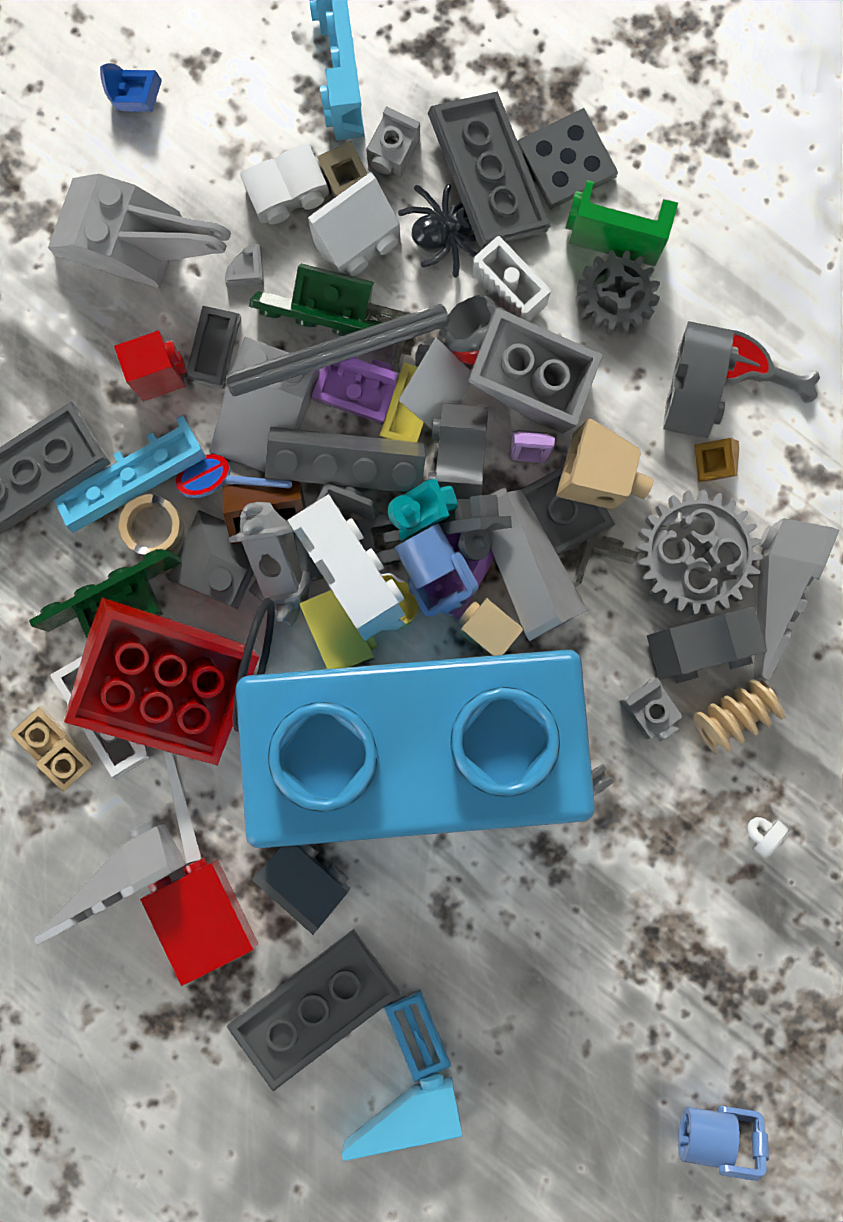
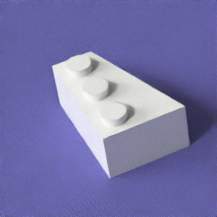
[287,494,405,641]
[50,657,150,779]

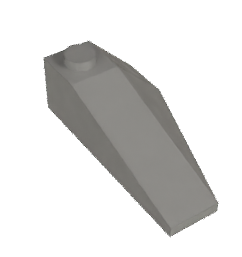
[753,518,840,681]
[34,821,186,945]

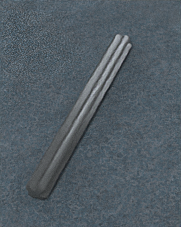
[226,304,449,397]

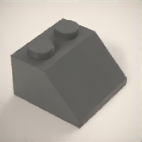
[252,844,350,935]

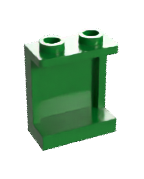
[565,180,678,267]

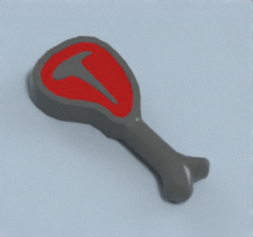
[724,330,820,403]

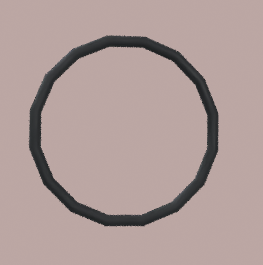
[232,598,275,732]

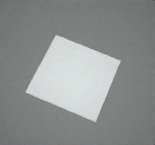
[399,338,472,429]

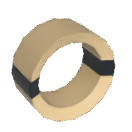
[118,494,185,556]

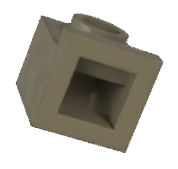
[317,141,368,198]

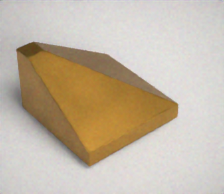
[694,438,739,483]

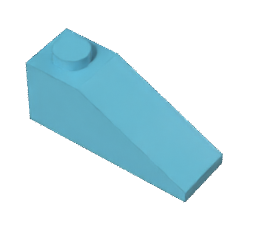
[342,1074,462,1161]

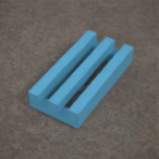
[384,989,451,1082]

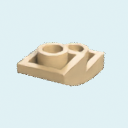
[10,705,93,792]

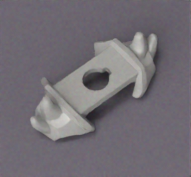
[228,502,311,627]

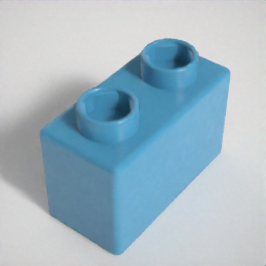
[236,650,595,848]

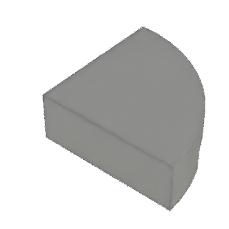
[225,243,264,287]

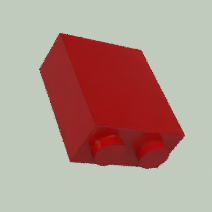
[140,857,258,986]

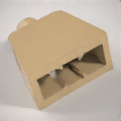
[556,418,653,509]

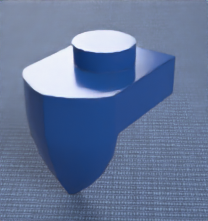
[100,63,162,112]

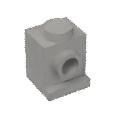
[366,106,420,177]
[620,678,683,741]

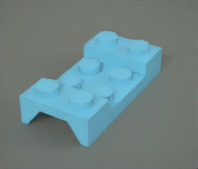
[309,0,365,141]

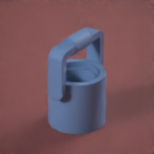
[394,523,478,617]
[678,1106,769,1181]

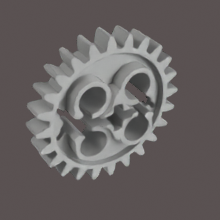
[635,490,763,616]

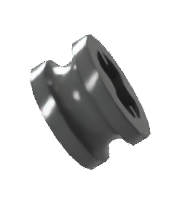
[592,764,614,796]

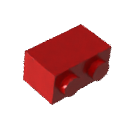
[114,330,188,402]

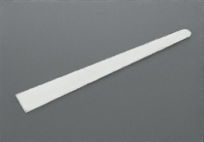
[163,751,201,863]

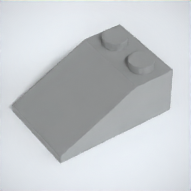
[468,308,603,434]
[209,337,320,473]

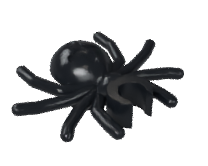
[398,184,478,278]

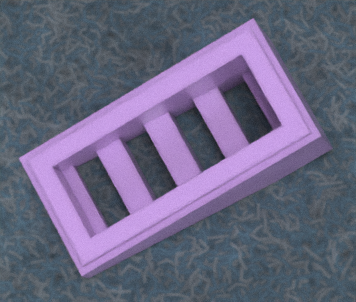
[510,430,555,463]

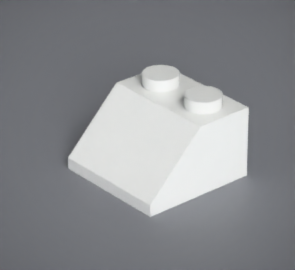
[308,172,401,277]

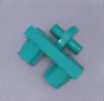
[388,478,458,540]

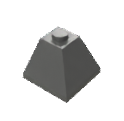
[167,510,254,610]

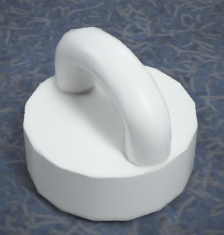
[747,817,789,858]

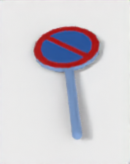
[175,454,292,498]

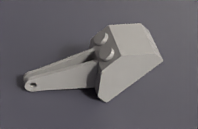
[48,173,231,289]

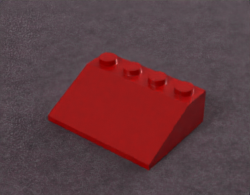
[64,598,260,766]

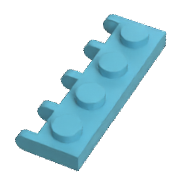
[54,415,206,533]

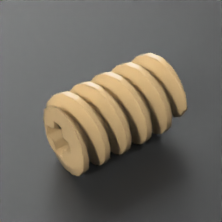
[694,679,785,755]

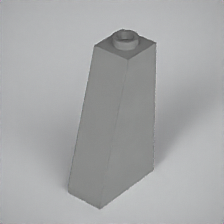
[487,488,588,641]

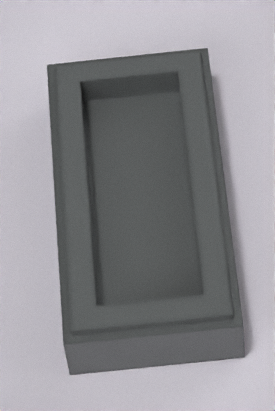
[185,306,241,389]

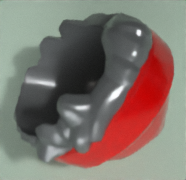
[439,295,505,364]

